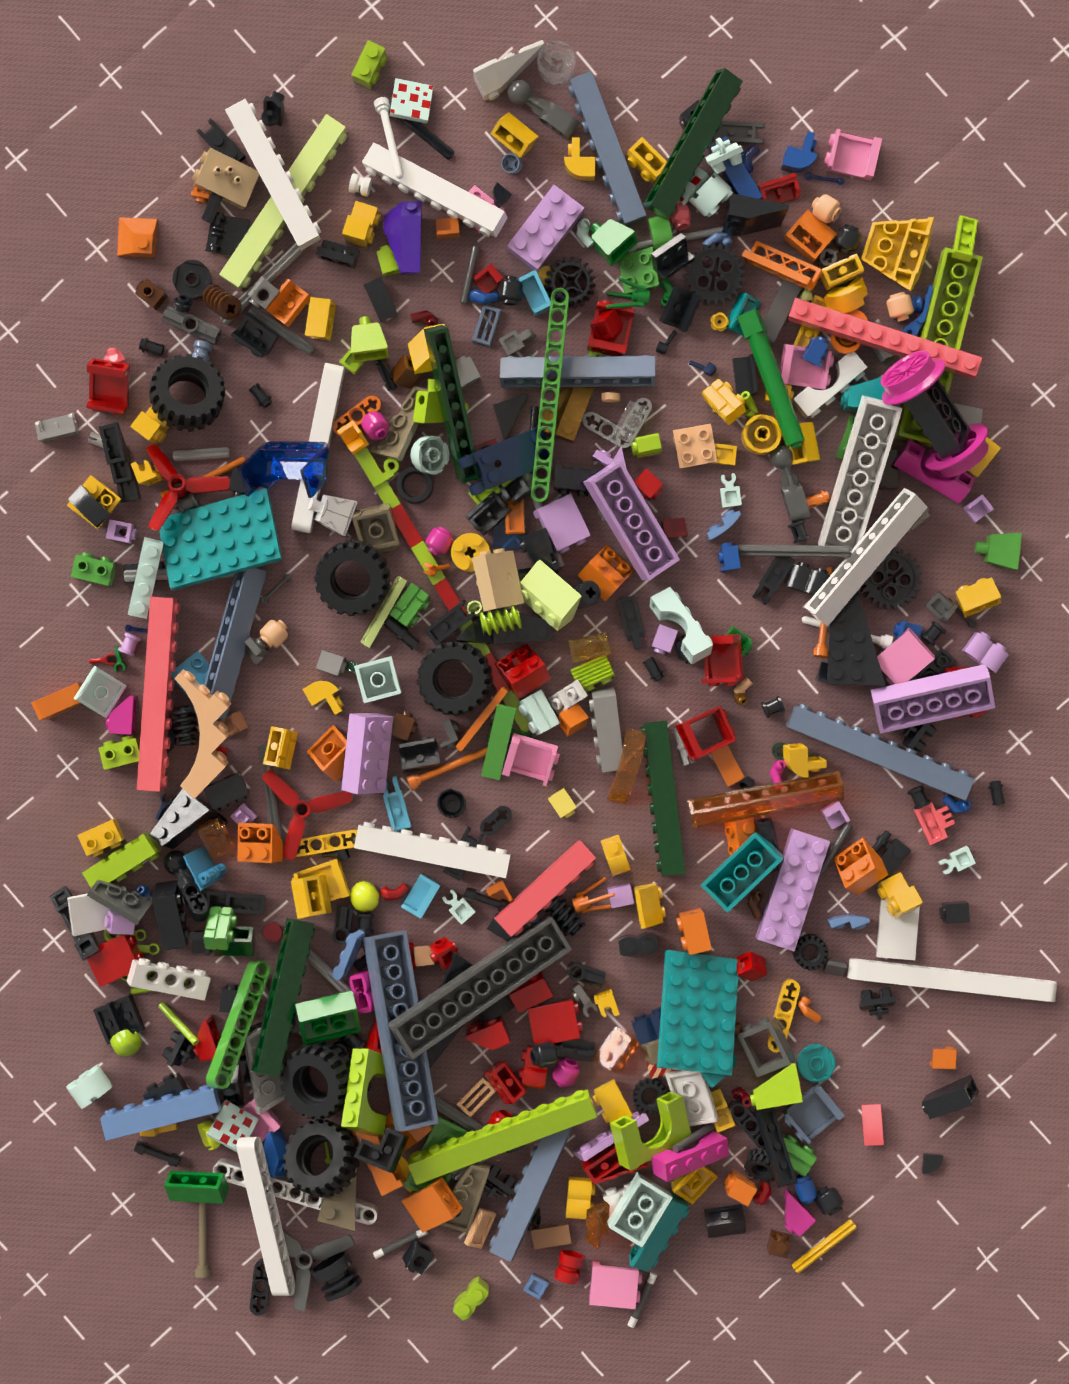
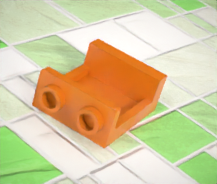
[402,1176,463,1233]

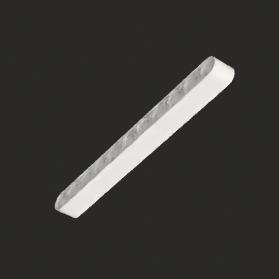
[847,958,1057,1002]

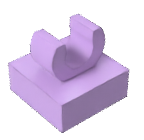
[230,803,258,824]

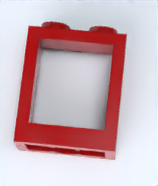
[675,705,737,761]

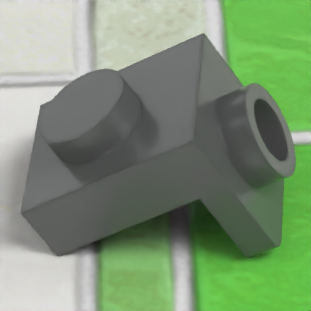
[245,637,271,665]
[440,719,459,749]

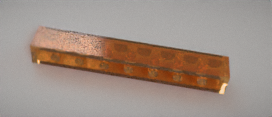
[688,771,844,829]

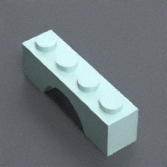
[128,537,163,619]
[649,587,713,665]

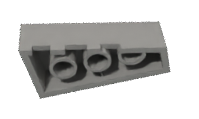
[589,686,625,772]

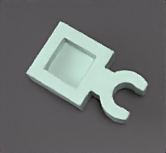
[720,473,742,508]
[938,846,976,874]
[442,889,476,925]

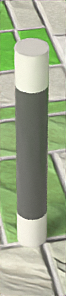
[373,1229,428,1259]
[627,1272,658,1328]

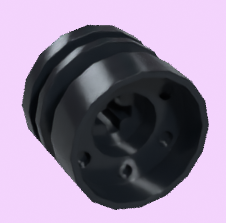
[311,1251,362,1302]

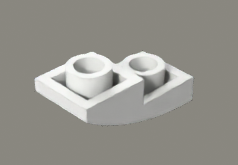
[548,680,588,714]

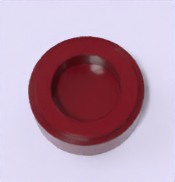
[263,922,283,942]

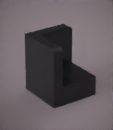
[189,930,212,955]

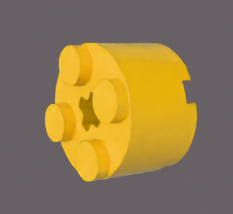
[741,414,782,456]
[451,533,490,573]

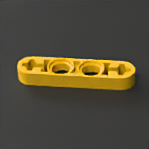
[296,829,357,857]
[767,979,800,1053]

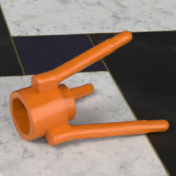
[572,877,615,913]

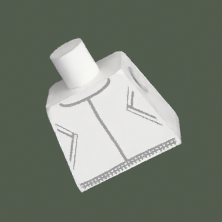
[308,495,357,536]

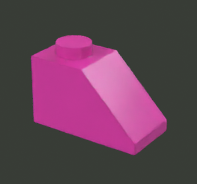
[106,696,137,734]
[784,1189,816,1237]

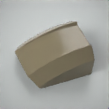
[352,503,400,554]

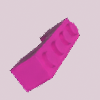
[894,439,975,503]
[652,1131,729,1182]

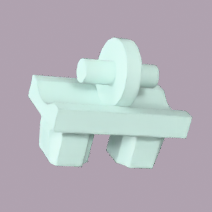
[704,138,743,174]

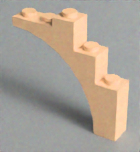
[174,669,231,799]

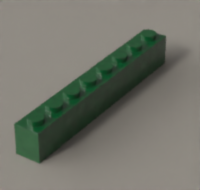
[643,68,743,218]
[423,325,481,483]
[640,720,685,876]
[251,918,315,1077]

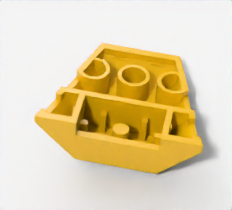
[861,217,935,291]

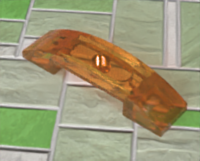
[607,728,646,804]

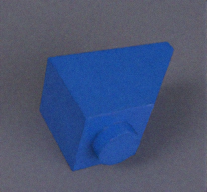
[263,1130,287,1178]

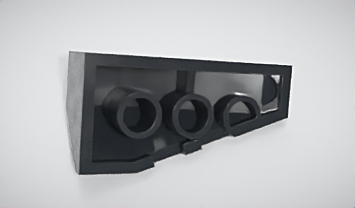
[519,528,559,574]

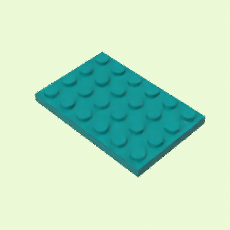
[159,488,283,591]
[657,950,738,1076]

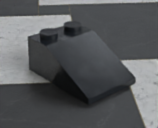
[722,193,789,236]

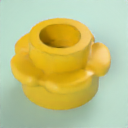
[710,312,729,331]

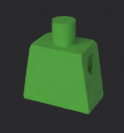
[974,533,1022,571]

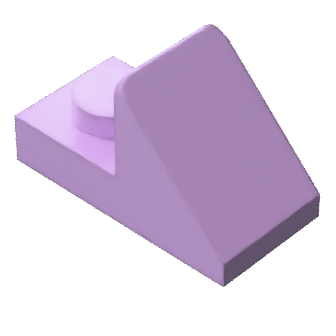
[592,447,626,468]

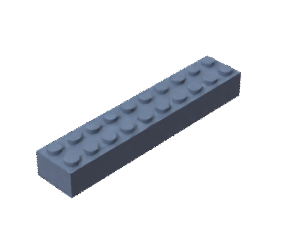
[363,930,439,1132]

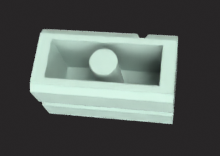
[518,689,560,736]

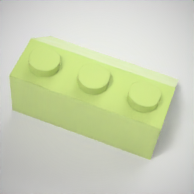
[520,560,582,631]

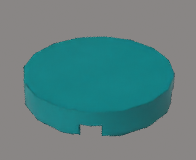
[797,1044,836,1083]

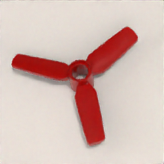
[146,444,230,531]
[262,770,352,860]

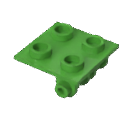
[619,247,660,294]

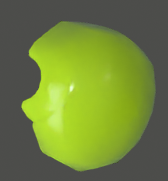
[110,1029,142,1057]

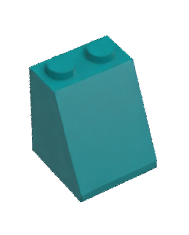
[840,377,885,413]

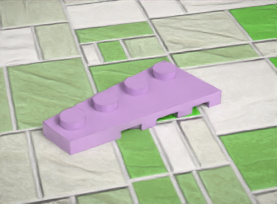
[572,1111,649,1161]

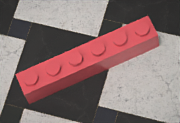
[494,840,596,937]

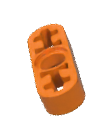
[333,395,382,437]

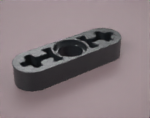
[250,1258,270,1316]

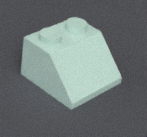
[354,656,402,703]

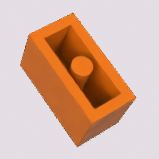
[723,1169,757,1206]

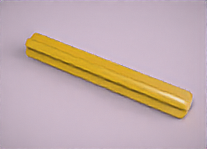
[792,1219,857,1273]

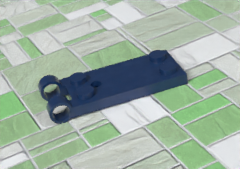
[458,426,555,496]

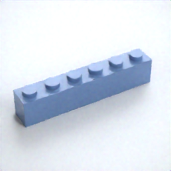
[100,1085,222,1141]

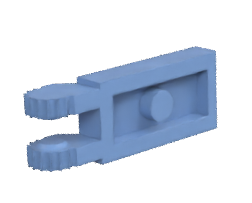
[332,929,365,981]

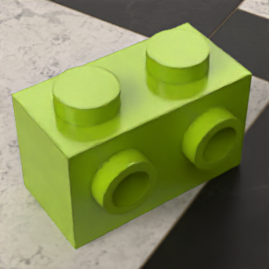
[351,40,388,90]
[98,735,140,770]

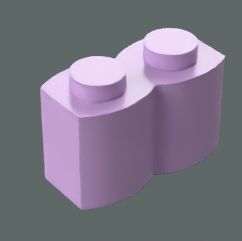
[962,631,1009,673]

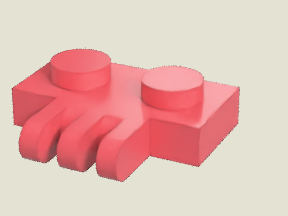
[914,802,955,845]

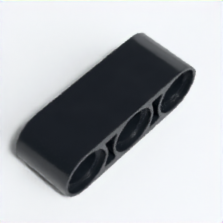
[729,1100,766,1150]

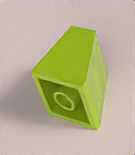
[750,1063,803,1110]

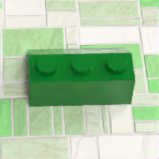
[295,991,361,1046]

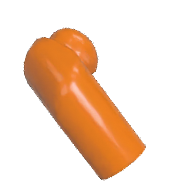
[798,996,821,1023]

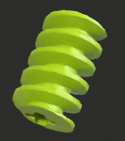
[480,606,522,636]

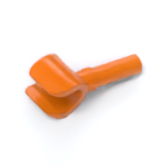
[423,562,450,576]

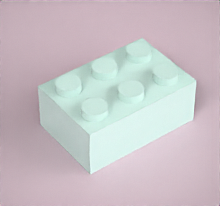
[607,1172,673,1247]

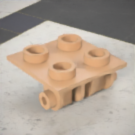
[673,424,718,468]

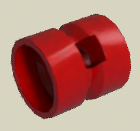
[554,1249,584,1285]

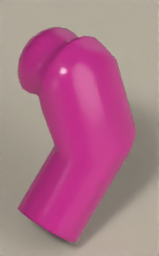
[769,760,786,789]

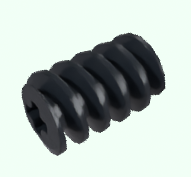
[572,581,601,610]
[172,705,199,746]
[545,895,586,936]

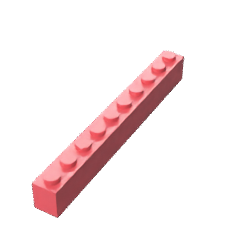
[788,298,982,380]
[137,597,180,792]

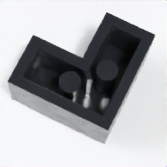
[354,1128,409,1173]

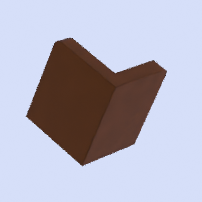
[392,355,422,389]

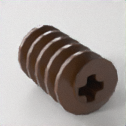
[203,285,242,320]

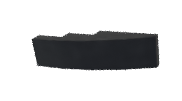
[99,422,141,503]
[186,889,265,915]

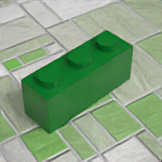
[164,1171,229,1204]

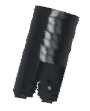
[755,817,780,851]

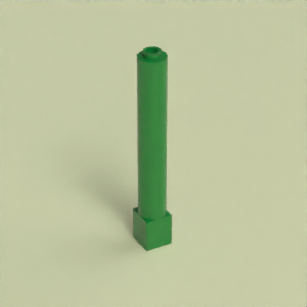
[737,309,805,450]

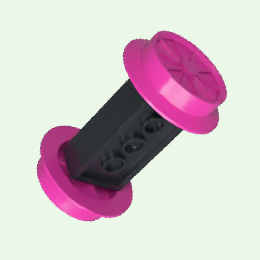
[881,351,989,477]

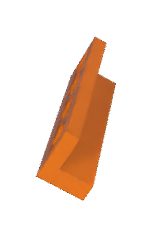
[742,241,823,292]

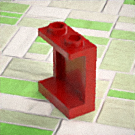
[587,300,635,356]
[86,358,130,415]
[701,634,744,686]
[87,934,145,987]
[527,998,583,1045]

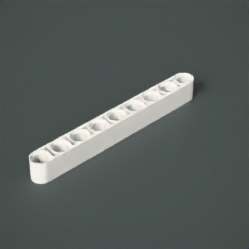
[291,363,345,534]
[237,1137,295,1296]
[213,1158,379,1225]

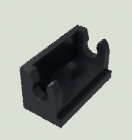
[465,491,512,535]

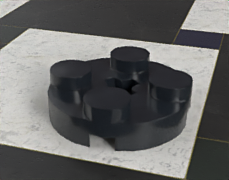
[172,260,212,299]

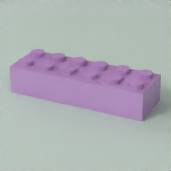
[583,461,680,581]
[870,664,995,734]
[755,828,830,951]

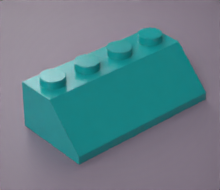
[700,832,784,913]
[628,1190,690,1272]

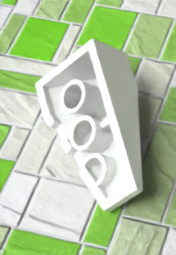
[473,40,544,101]

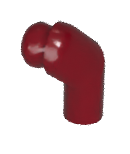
[410,310,438,326]
[731,1087,752,1107]

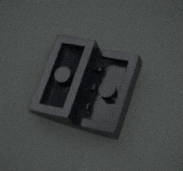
[93,994,146,1045]

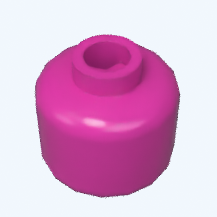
[361,412,390,441]
[425,526,454,556]
[552,1058,580,1088]

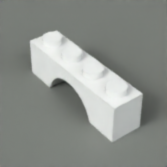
[792,352,867,419]

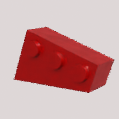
[581,1143,652,1184]

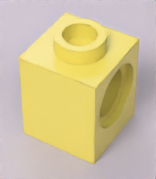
[548,787,577,818]

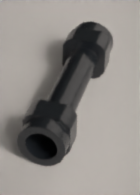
[463,887,510,912]
[134,1140,181,1167]

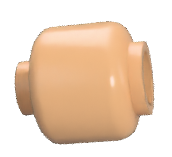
[811,194,841,224]
[886,292,914,322]
[260,620,288,648]

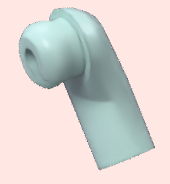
[576,218,593,249]

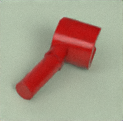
[89,654,115,665]

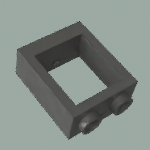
[737,1016,796,1077]

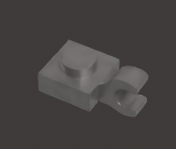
[499,328,534,356]
[571,983,598,1017]

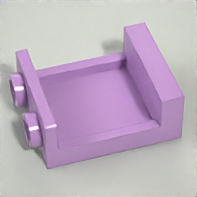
[533,493,590,554]

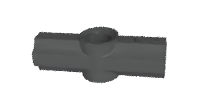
[162,306,222,345]

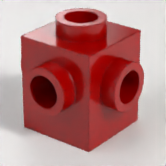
[429,937,458,970]

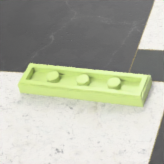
[361,576,407,648]

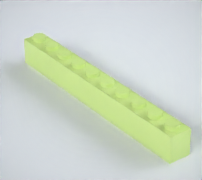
[219,114,347,290]

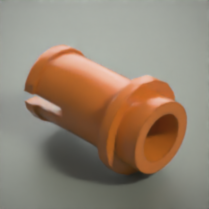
[805,490,830,509]

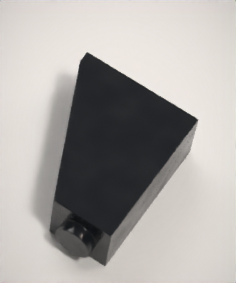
[922,1074,979,1119]

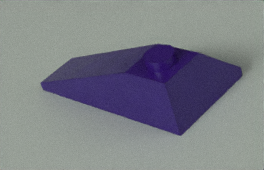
[383,201,423,275]

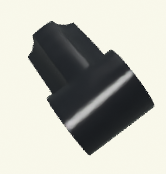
[332,905,354,944]
[567,961,606,988]

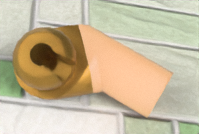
[734,677,753,706]

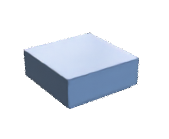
[523,1272,549,1300]

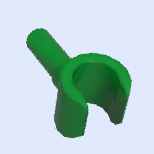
[114,645,127,673]

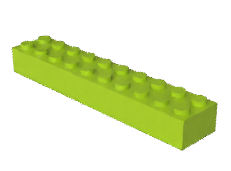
[894,247,983,447]

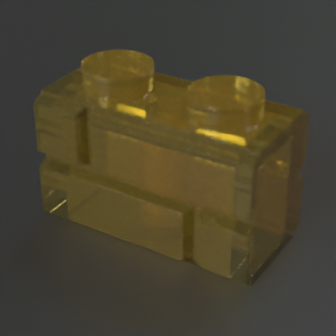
[569,632,611,663]

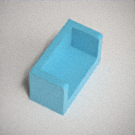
[518,270,551,317]
[401,872,441,919]

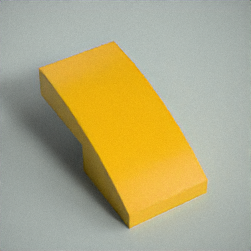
[711,1089,735,1133]

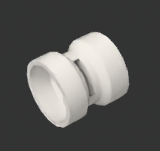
[349,173,372,197]

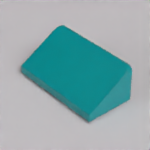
[726,293,761,336]

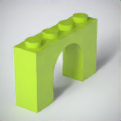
[341,1049,387,1136]
[610,1091,691,1170]

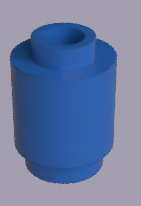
[794,1173,818,1204]

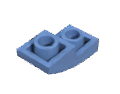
[706,509,741,541]
[826,914,870,930]

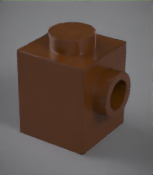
[135,278,168,311]
[391,710,418,741]

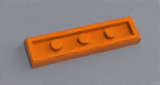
[456,686,509,752]

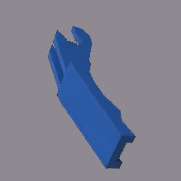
[902,285,933,336]

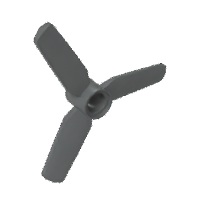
[283,1230,355,1311]

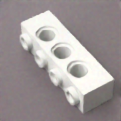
[127,958,211,1001]

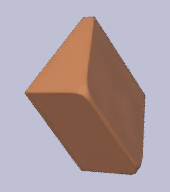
[219,711,248,738]

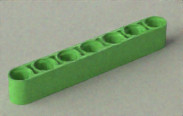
[206,961,271,1089]

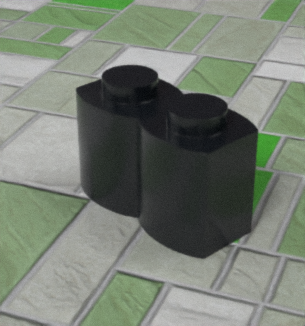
[786,562,830,596]
[618,932,659,956]

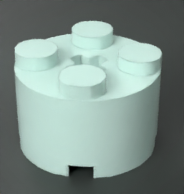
[688,172,733,217]
[66,1064,113,1109]

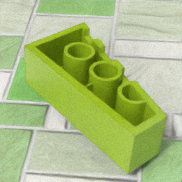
[82,831,162,888]

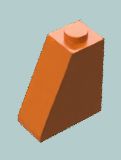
[31,683,82,720]

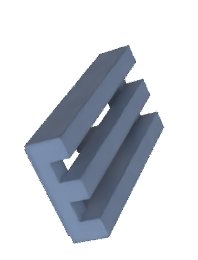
[472,304,502,347]

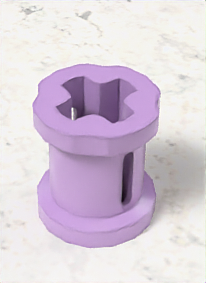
[118,632,141,657]

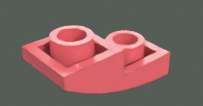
[862,1104,884,1146]

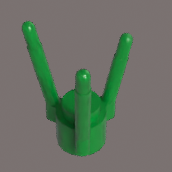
[606,277,650,309]

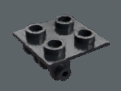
[205,212,250,256]

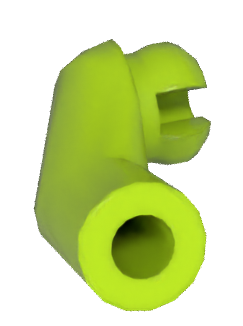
[741,391,758,419]

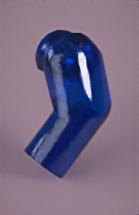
[741,145,760,173]

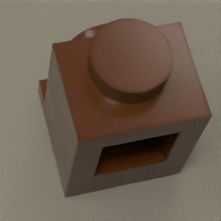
[766,1229,791,1259]

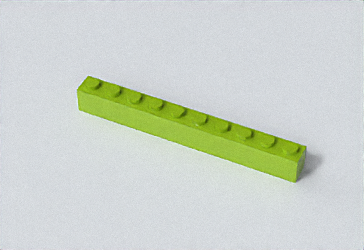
[408,1089,597,1185]

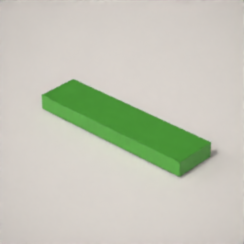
[481,704,516,780]

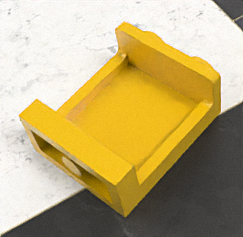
[292,858,351,901]

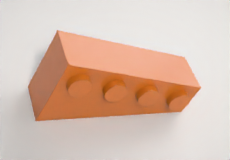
[351,1110,406,1196]

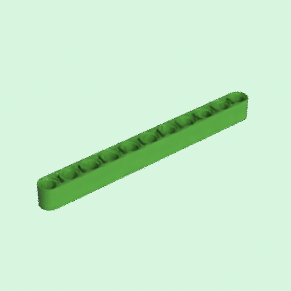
[531,288,569,502]

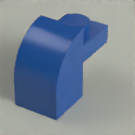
[781,131,817,173]

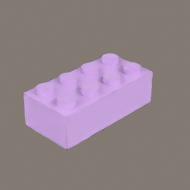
[507,185,584,274]
[341,713,393,794]

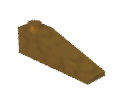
[543,387,595,444]

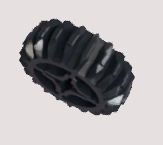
[544,257,596,310]

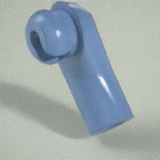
[703,232,733,248]

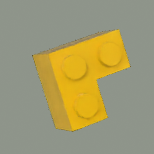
[342,201,381,248]
[130,406,173,444]
[877,872,923,920]

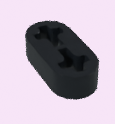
[480,805,512,836]

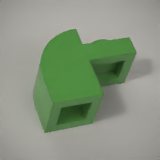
[648,216,673,251]

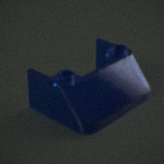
[237,441,329,498]

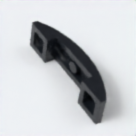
[49,886,100,961]

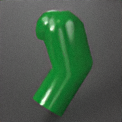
[660,278,674,307]

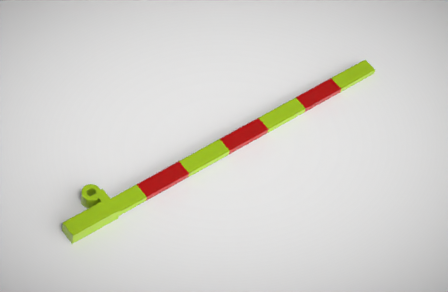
[354,447,530,732]

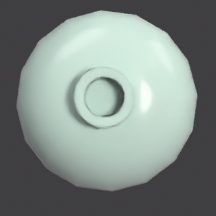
[410,436,449,474]

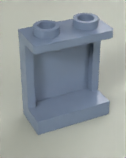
[783,1083,845,1144]

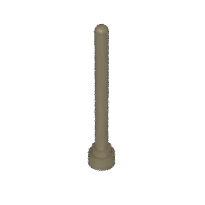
[195,1203,211,1278]

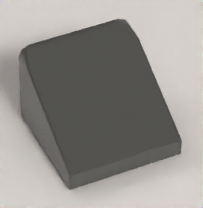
[823,959,847,976]

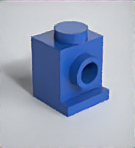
[801,336,828,367]
[718,542,741,572]

